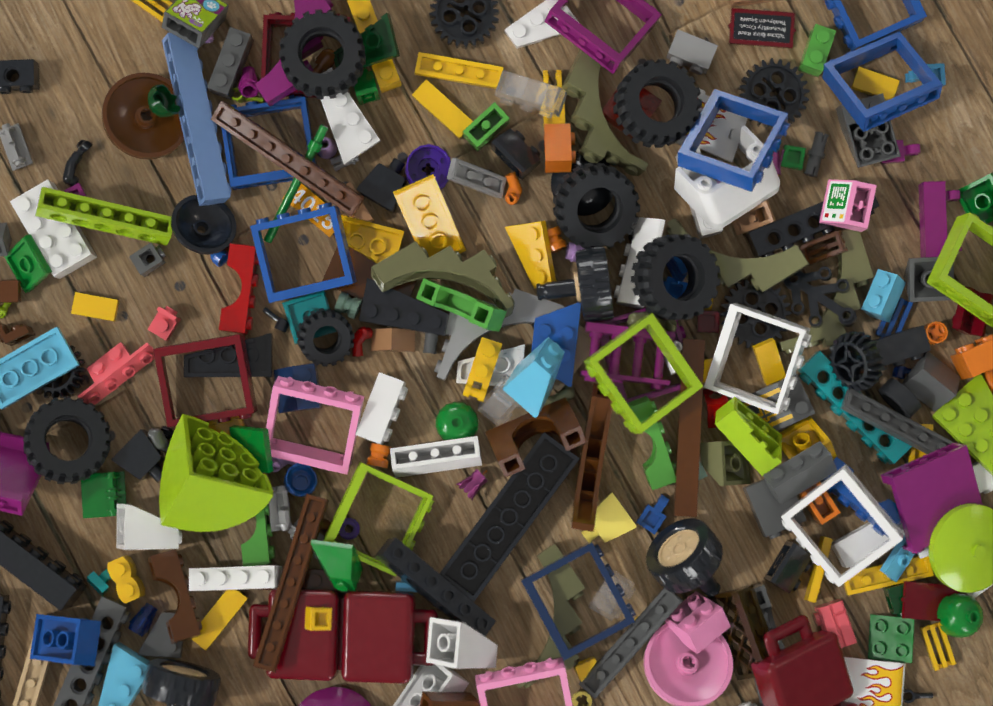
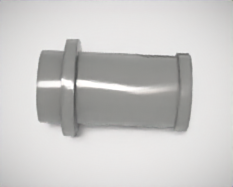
[330,155,359,171]

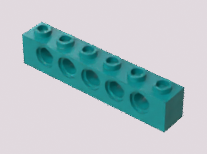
[798,351,912,464]

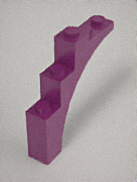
[255,0,334,107]

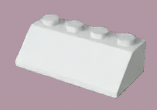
[613,217,665,310]
[393,664,469,706]

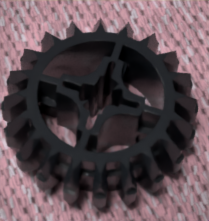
[828,331,885,391]
[36,345,86,399]

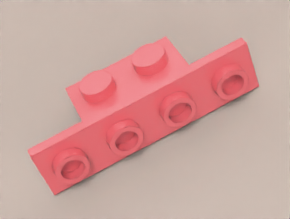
[77,342,155,405]

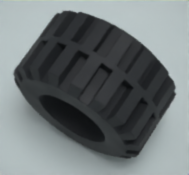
[297,308,355,367]

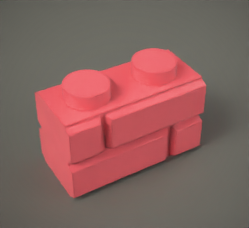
[813,599,857,648]

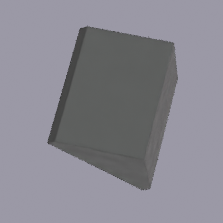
[904,257,954,302]
[902,351,960,412]

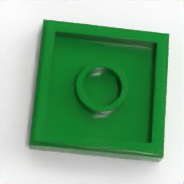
[4,234,52,293]
[229,425,273,474]

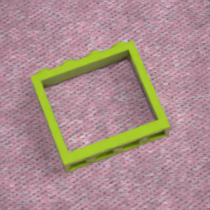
[926,212,993,328]
[583,313,703,434]
[323,462,434,577]

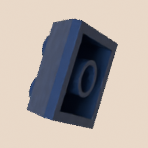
[273,363,322,414]

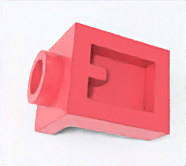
[147,305,181,341]

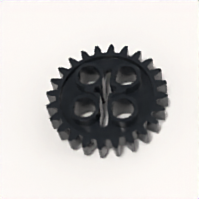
[429,0,499,49]
[738,58,810,129]
[720,279,792,349]

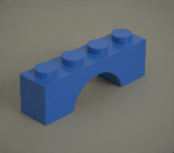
[820,457,901,538]

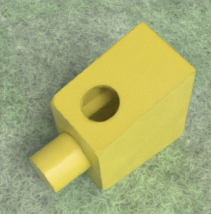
[581,492,637,543]

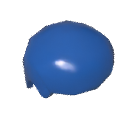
[284,463,318,497]

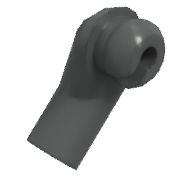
[148,428,170,453]

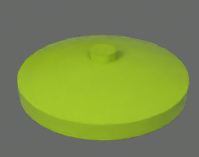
[929,503,993,593]

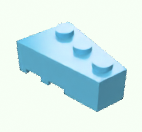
[98,642,149,706]

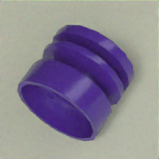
[405,144,451,190]

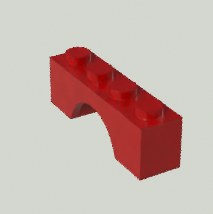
[219,243,259,335]

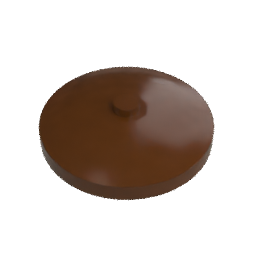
[102,73,184,159]

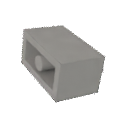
[666,30,718,75]

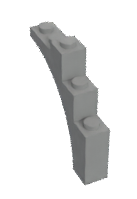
[434,289,564,381]

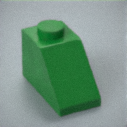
[354,69,380,105]

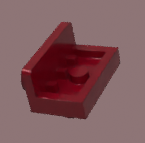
[952,286,993,337]

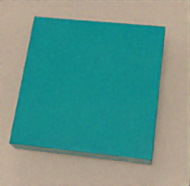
[282,290,337,345]

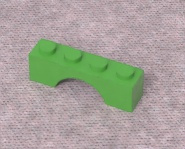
[416,278,507,332]
[627,396,676,490]
[241,504,275,566]

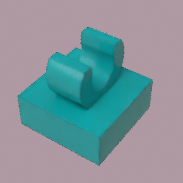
[86,569,111,596]

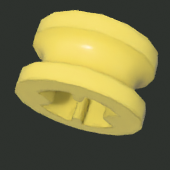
[572,690,592,706]

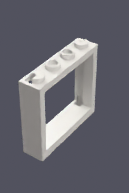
[704,303,811,415]
[781,465,904,587]

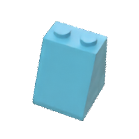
[503,337,565,418]

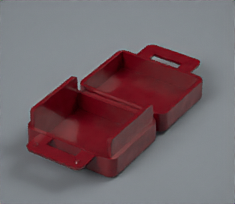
[248,589,438,684]
[751,615,858,706]

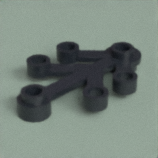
[784,267,857,328]

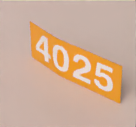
[282,183,334,237]

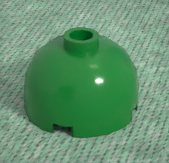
[435,401,479,441]
[937,593,984,638]

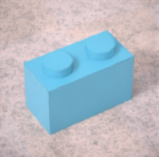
[861,269,906,323]

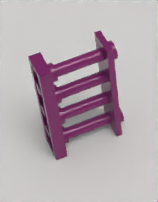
[580,322,675,390]

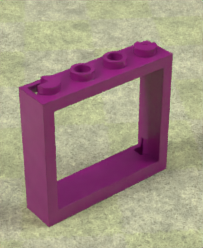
[544,0,662,74]
[597,308,686,403]

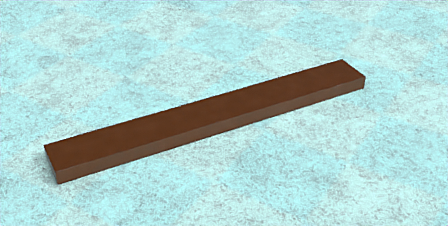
[211,101,365,217]
[674,339,705,517]
[253,494,329,673]

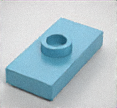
[880,534,915,583]

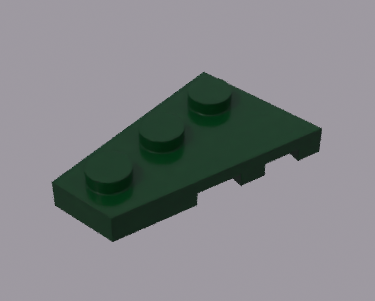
[333,13,400,68]

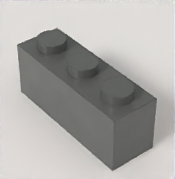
[207,27,254,100]
[763,441,837,505]

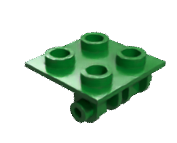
[81,471,127,518]
[868,614,915,663]

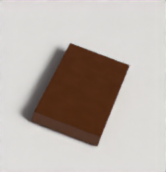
[322,246,418,300]

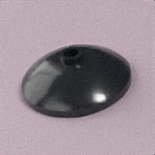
[551,151,613,216]
[171,195,237,255]

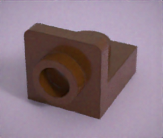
[0,323,35,346]

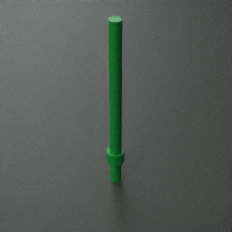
[264,124,329,243]

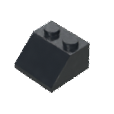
[492,128,541,180]
[764,541,812,594]

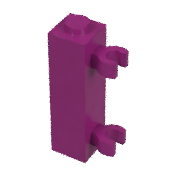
[918,181,962,257]

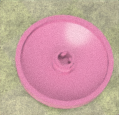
[644,623,733,706]

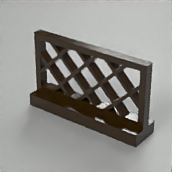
[707,585,769,680]

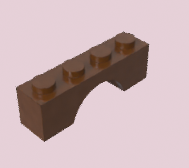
[148,549,202,644]

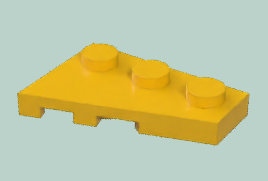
[341,215,404,263]
[505,220,556,288]

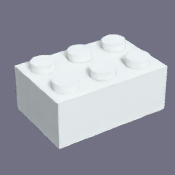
[355,372,408,445]

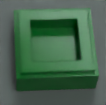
[780,145,806,171]

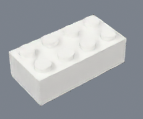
[10,179,97,279]

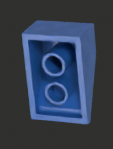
[30,614,101,666]

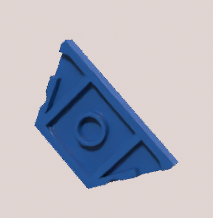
[531,302,581,387]

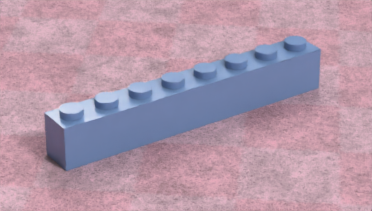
[162,33,231,206]

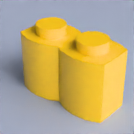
[107,555,145,604]

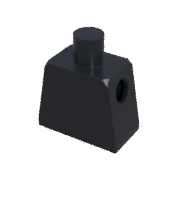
[356,158,406,214]
[111,429,165,483]

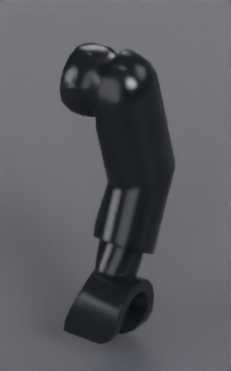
[62,140,93,187]

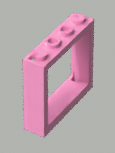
[266,376,365,475]
[475,658,573,706]

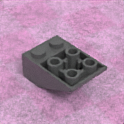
[836,93,900,168]

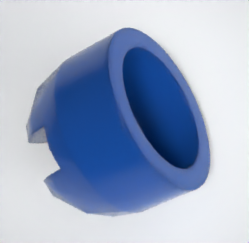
[210,250,228,267]

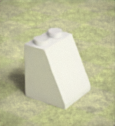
[116,504,182,550]
[426,617,498,669]

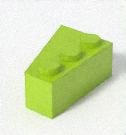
[715,397,782,476]

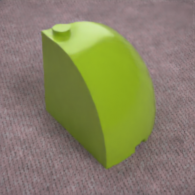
[159,414,274,532]

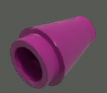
[238,66,259,98]

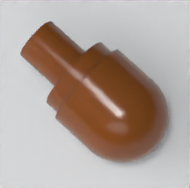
[312,49,334,73]

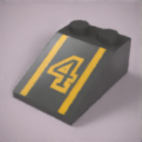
[741,373,815,430]

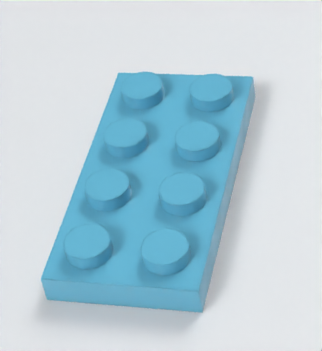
[0,327,80,409]

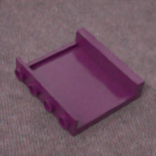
[0,432,50,515]
[881,443,983,553]

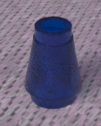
[128,603,158,637]

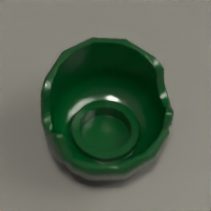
[148,84,181,117]

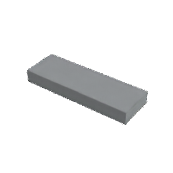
[447,158,507,198]

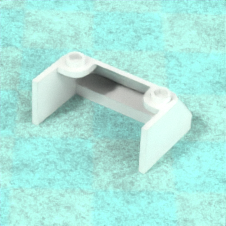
[674,125,780,229]

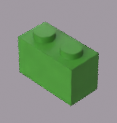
[798,24,836,77]
[463,102,510,152]

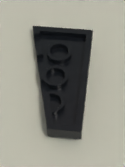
[359,278,449,336]
[184,333,273,378]

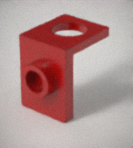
[703,389,729,428]

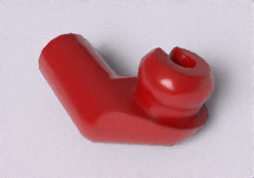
[352,326,373,357]

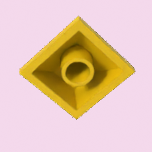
[780,416,837,460]

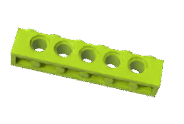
[35,187,172,246]

